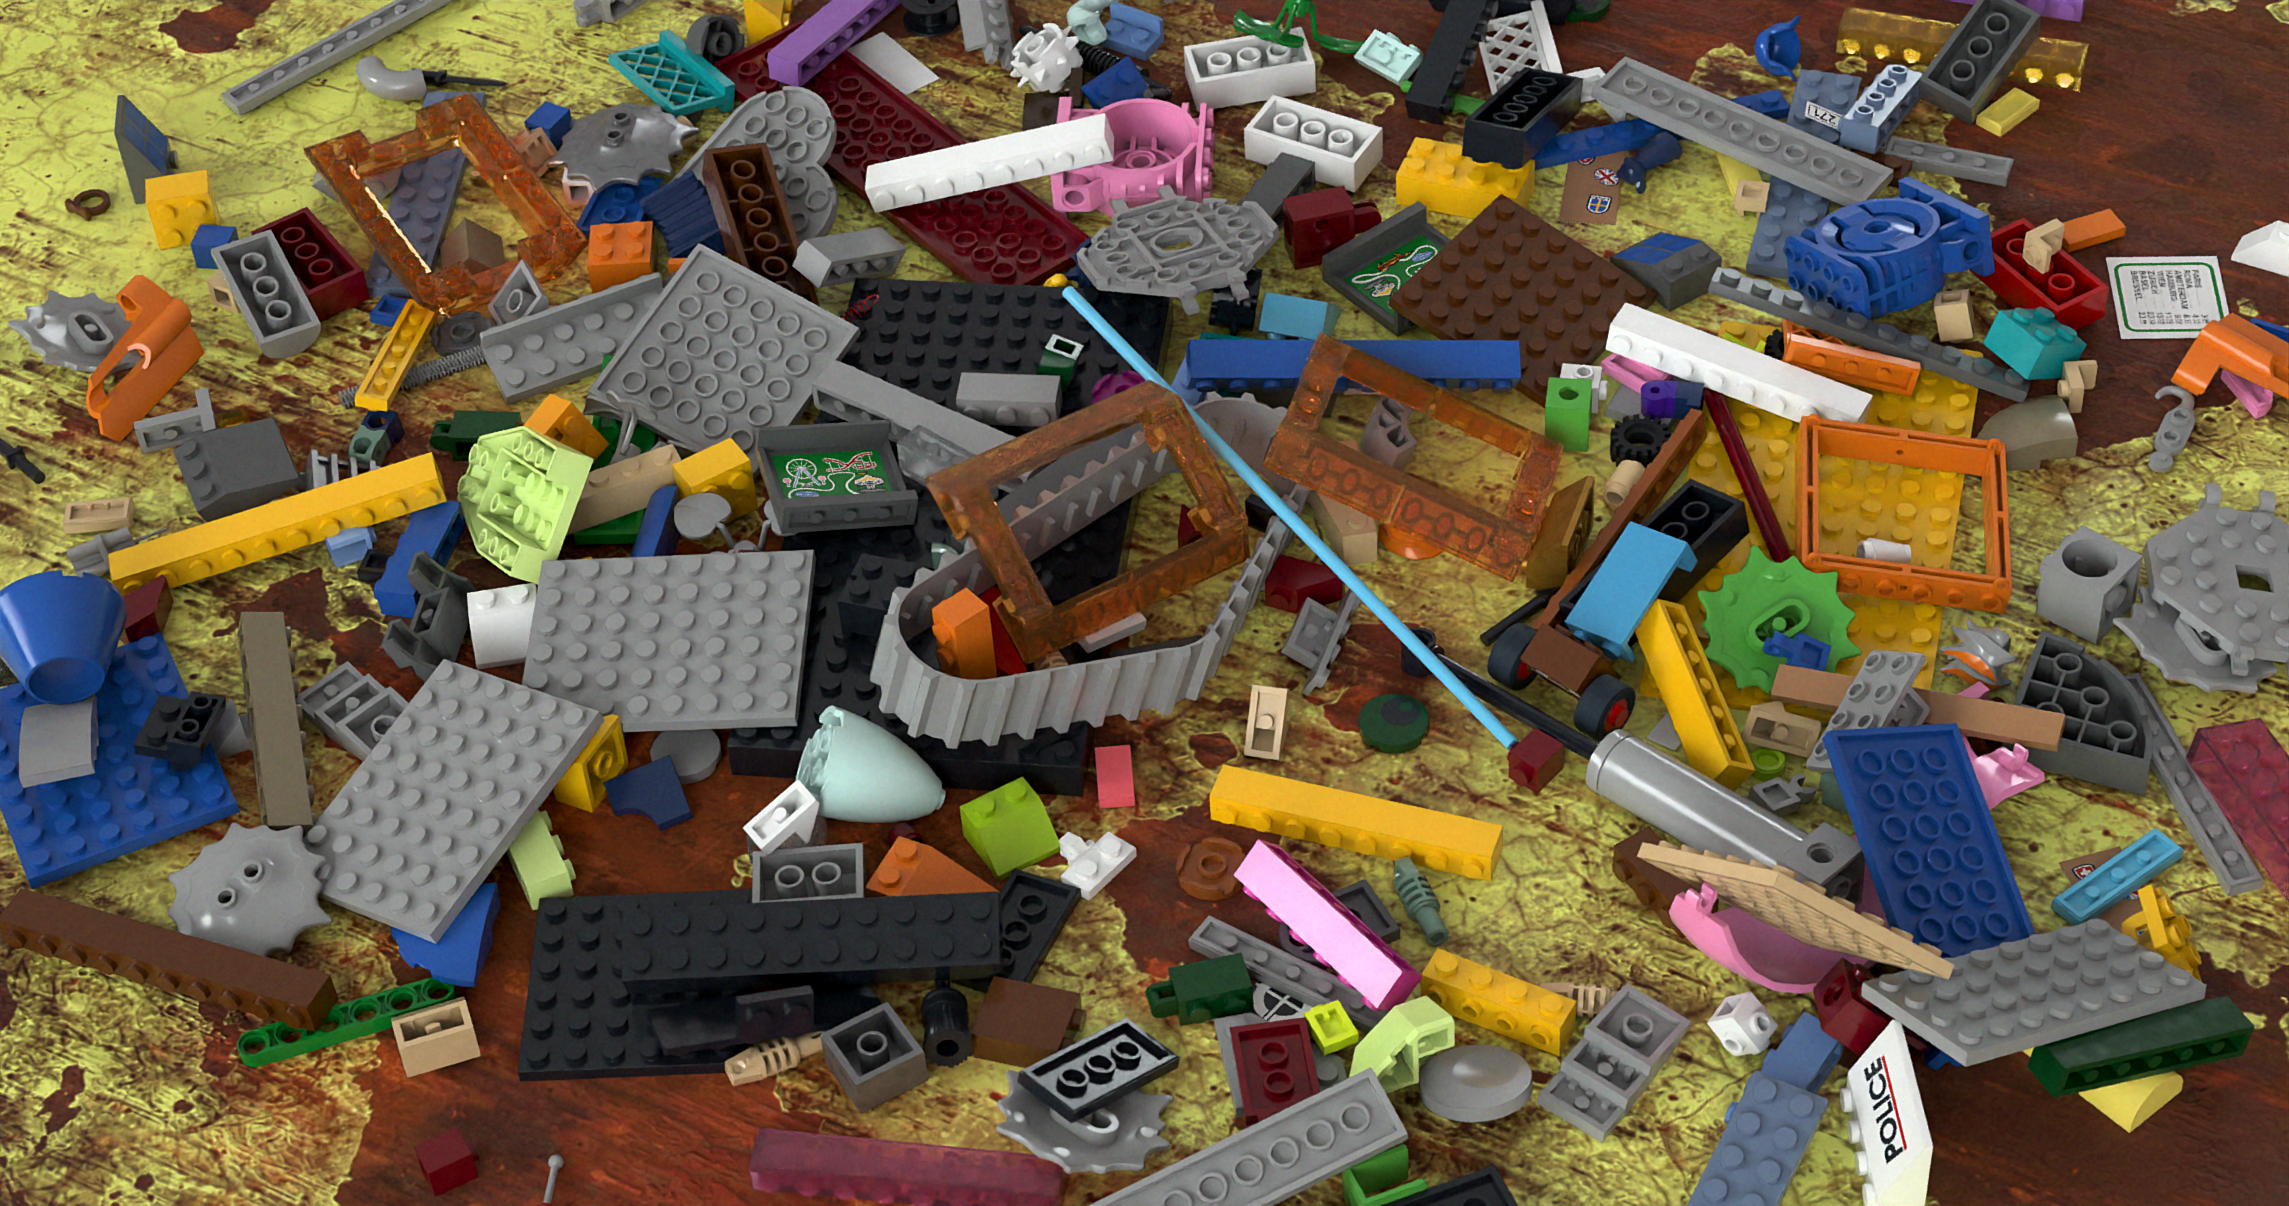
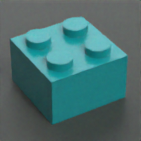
[1983,307,2087,380]

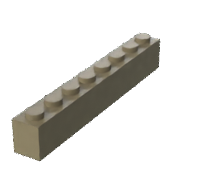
[237,612,318,838]

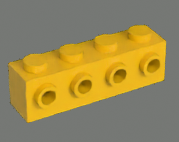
[1421,948,1576,1057]

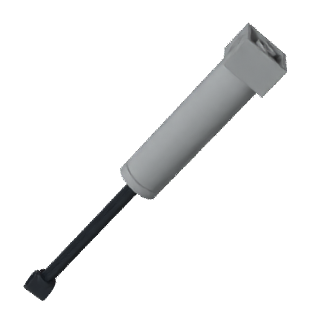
[1401,627,1866,906]

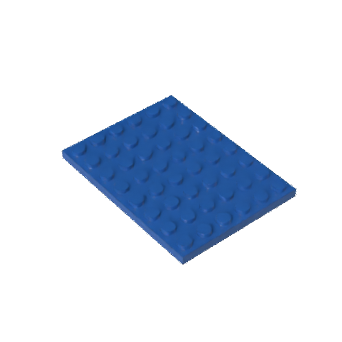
[0,632,240,890]

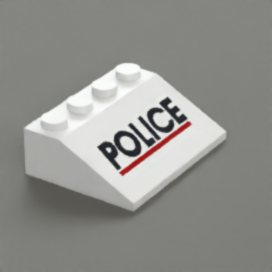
[1840,1019,1933,1206]

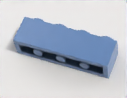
[1724,1012,1844,1123]

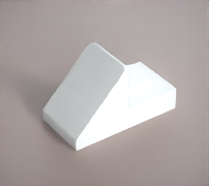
[743,779,819,856]

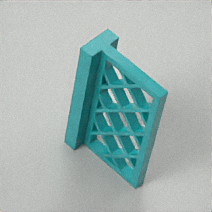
[608,29,735,117]

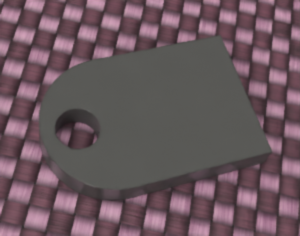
[1279,879,1400,969]

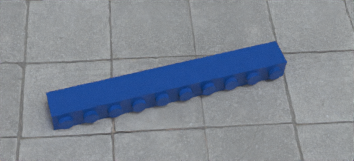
[1186,339,1521,393]

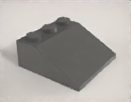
[173,417,302,523]

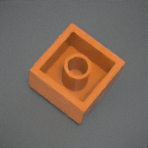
[587,221,658,294]

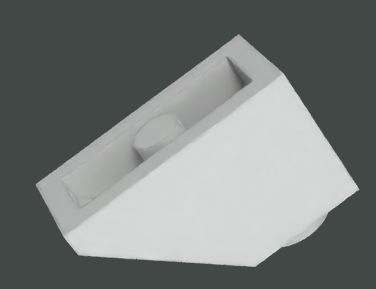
[2231,221,2289,277]

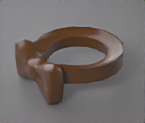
[65,189,111,222]

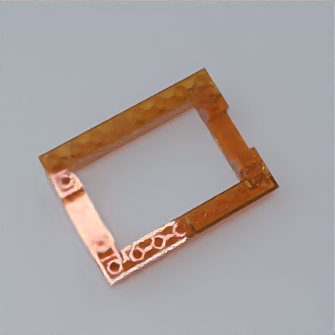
[303,92,588,318]
[1262,332,1565,582]
[924,380,1250,665]

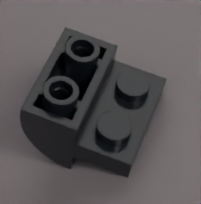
[134,691,226,771]

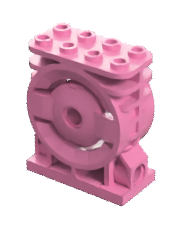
[1050,97,1215,220]

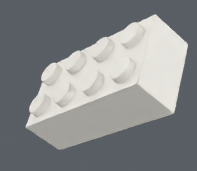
[1184,27,1316,112]
[1244,95,1383,192]

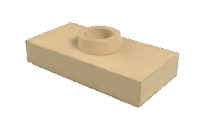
[62,497,135,534]

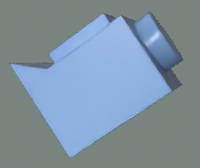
[324,525,377,568]

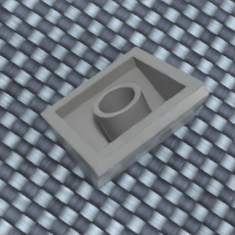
[487,259,550,326]

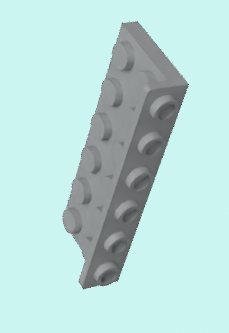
[479,272,664,405]

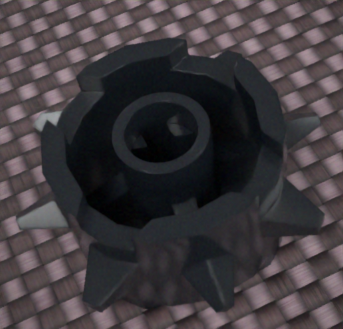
[1208,267,1263,336]

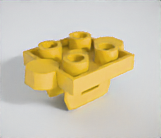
[2121,884,2202,981]

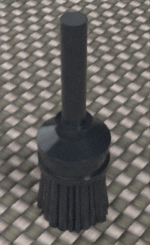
[921,980,973,1068]

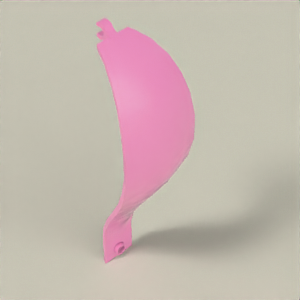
[1669,743,2045,994]

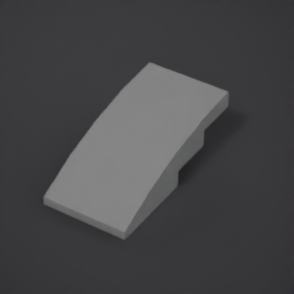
[295,661,409,761]
[19,694,99,788]
[1537,983,1691,1143]

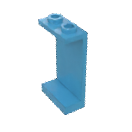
[1565,521,1698,662]

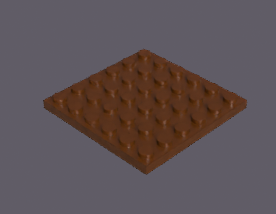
[1388,194,1657,408]

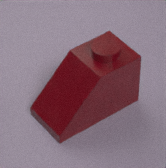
[1265,554,1345,614]
[120,574,174,644]

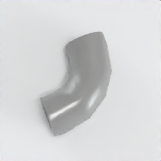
[356,56,427,101]

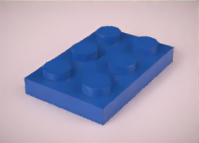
[574,176,664,240]

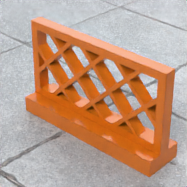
[1781,318,1921,397]

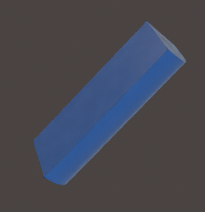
[630,485,681,557]

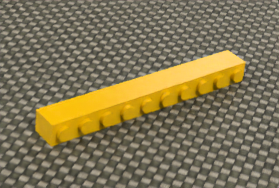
[108,452,447,596]

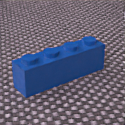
[374,500,466,618]

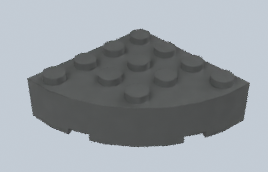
[2001,630,2154,796]

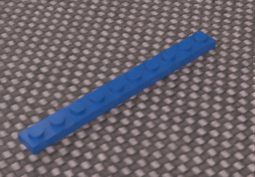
[1531,89,1790,170]

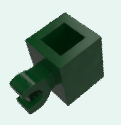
[1036,334,1084,393]

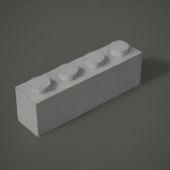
[792,227,907,288]

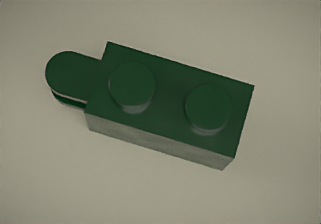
[429,410,523,461]
[1145,952,1254,1026]

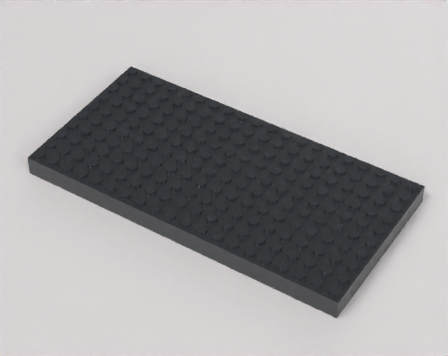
[727,278,1174,797]

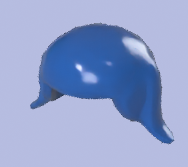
[1754,15,1800,82]

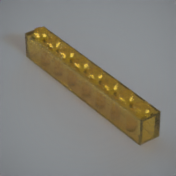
[1836,7,2089,91]

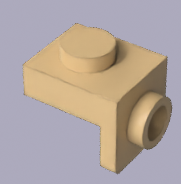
[2057,360,2098,413]

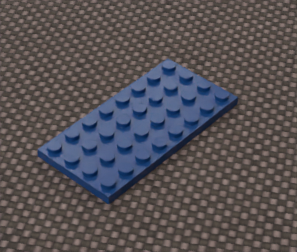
[1822,723,2036,971]

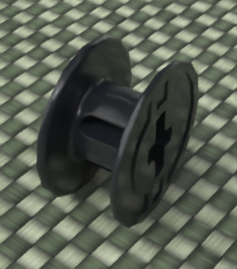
[901,0,961,38]

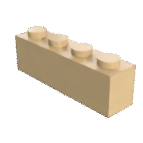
[566,444,681,536]

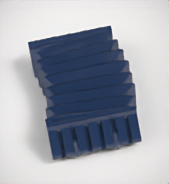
[638,171,727,258]

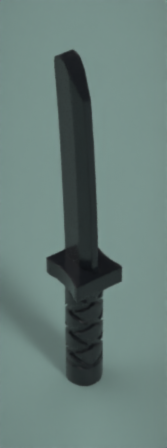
[0,438,46,484]

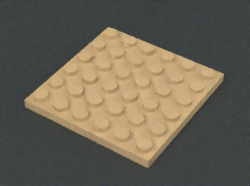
[1637,840,1955,980]

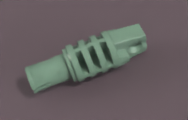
[1393,857,1449,946]

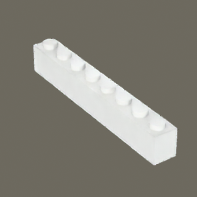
[865,113,1114,213]
[1606,303,1873,424]

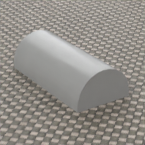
[211,229,321,359]

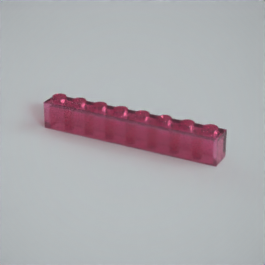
[749,1128,1068,1206]

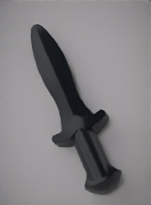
[410,68,506,86]

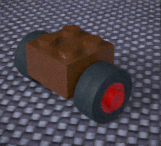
[1487,623,1636,742]

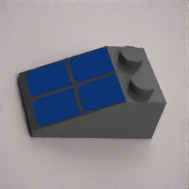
[114,95,179,205]
[1610,232,1722,312]

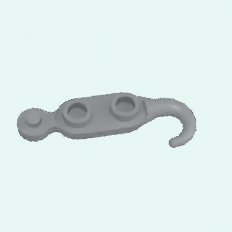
[2148,385,2195,473]

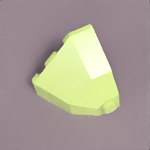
[1349,996,1455,1094]

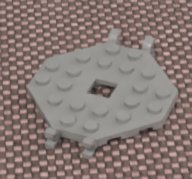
[1076,184,1280,315]
[2143,482,2289,681]

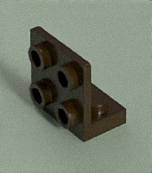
[1022,67,1085,131]

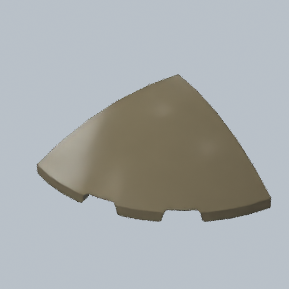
[1975,394,2078,471]

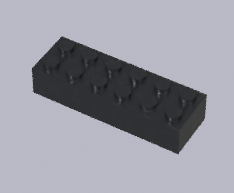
[1462,67,1583,170]
[1558,479,1750,647]

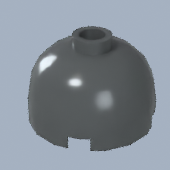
[686,14,745,65]

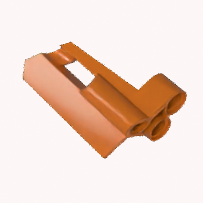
[86,275,204,442]
[2170,313,2289,399]

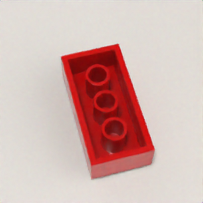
[1969,218,2109,331]

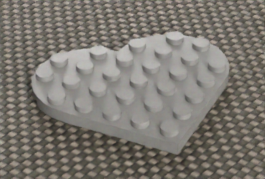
[668,86,838,244]

